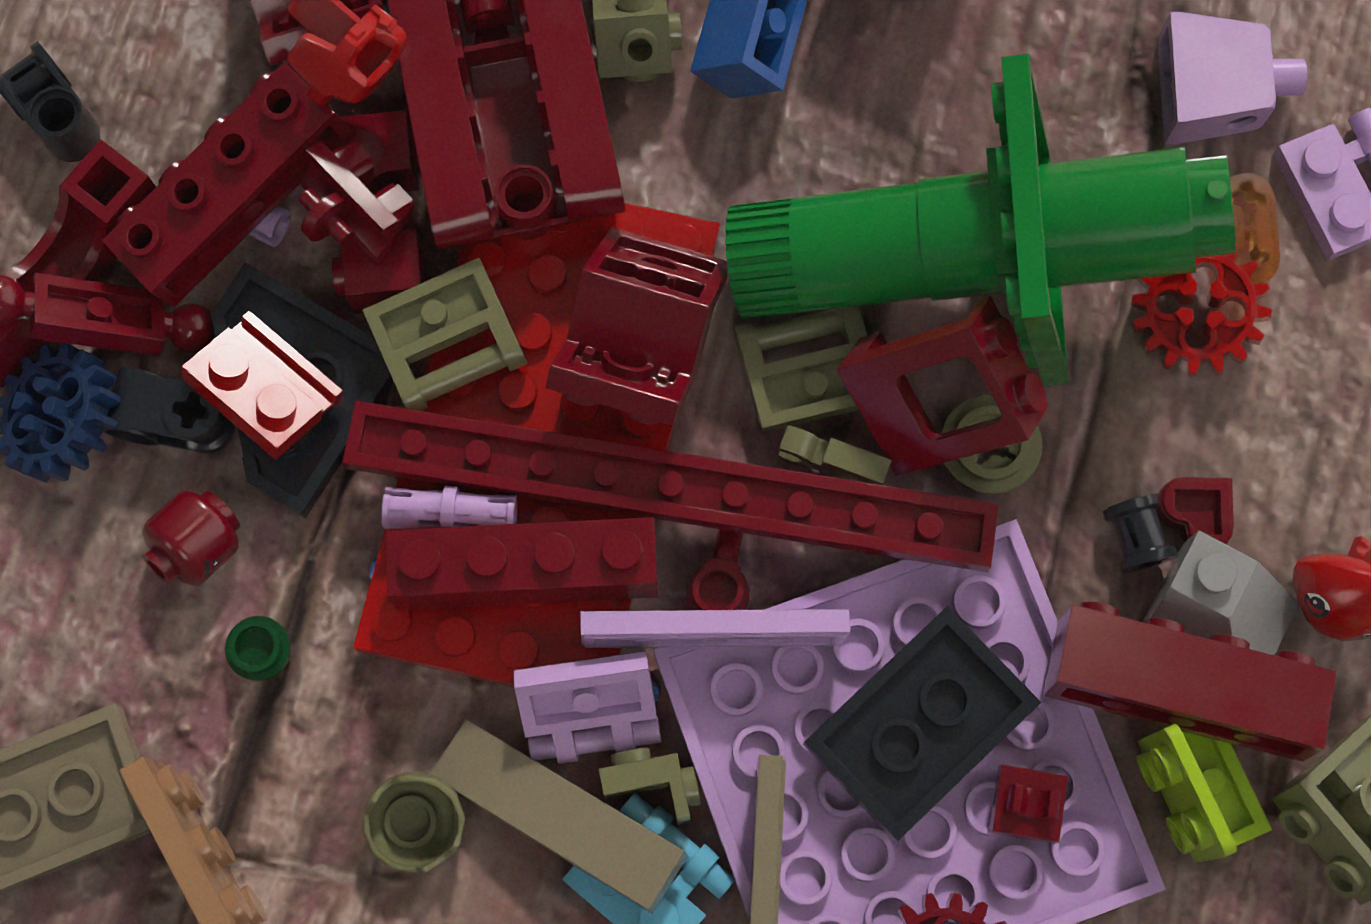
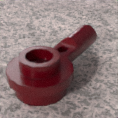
[686,529,750,610]

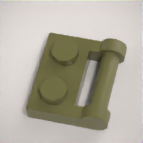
[363,258,528,411]
[733,306,867,434]

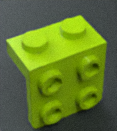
[1137,724,1272,863]

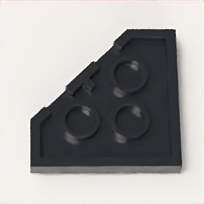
[211,263,394,519]

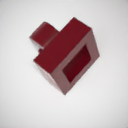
[989,764,1068,844]

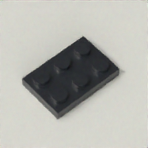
[803,606,1042,843]

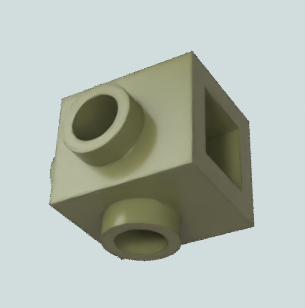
[592,0,683,82]

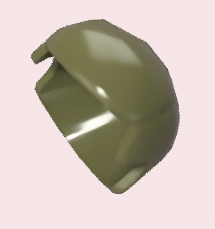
[362,771,465,873]

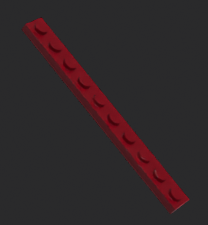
[342,401,999,572]

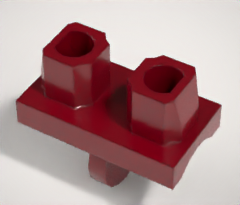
[298,141,414,264]

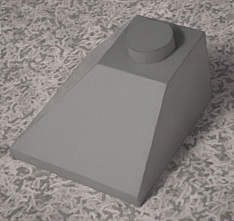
[1142,531,1299,655]

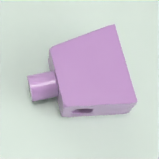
[1157,12,1307,145]

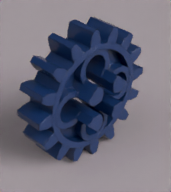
[0,343,121,483]

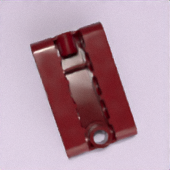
[387,0,626,250]

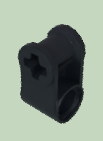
[0,41,100,162]
[103,368,235,453]

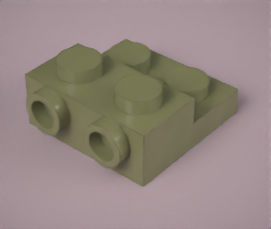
[1272,715,1371,905]

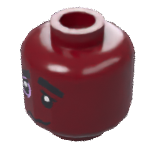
[142,490,241,586]

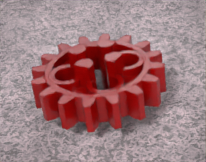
[1131,246,1272,377]

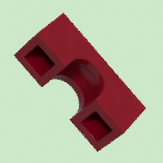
[332,110,427,314]

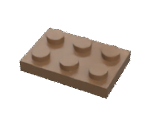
[119,756,267,924]

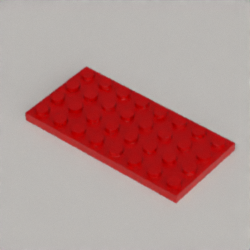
[353,194,720,687]

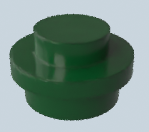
[225,616,291,681]

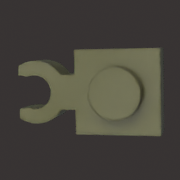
[777,425,892,485]

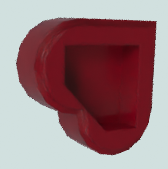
[1156,477,1234,544]

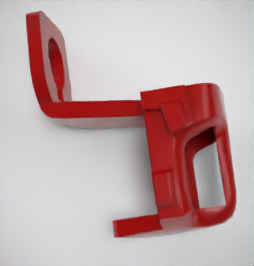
[287,0,407,105]

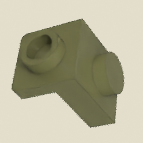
[599,748,701,825]

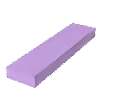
[581,609,850,648]

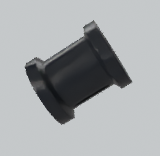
[1102,494,1178,573]

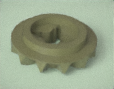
[942,395,1042,496]

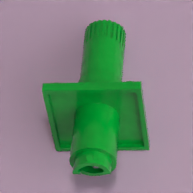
[725,54,1236,386]

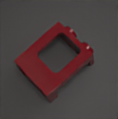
[837,296,1048,476]

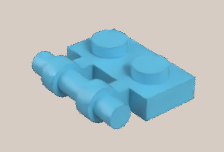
[562,793,735,924]

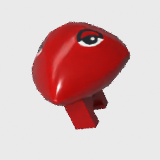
[1293,536,1371,642]

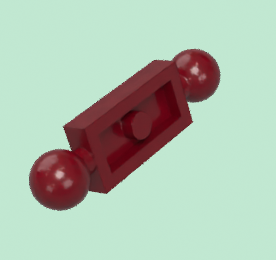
[0,273,215,356]

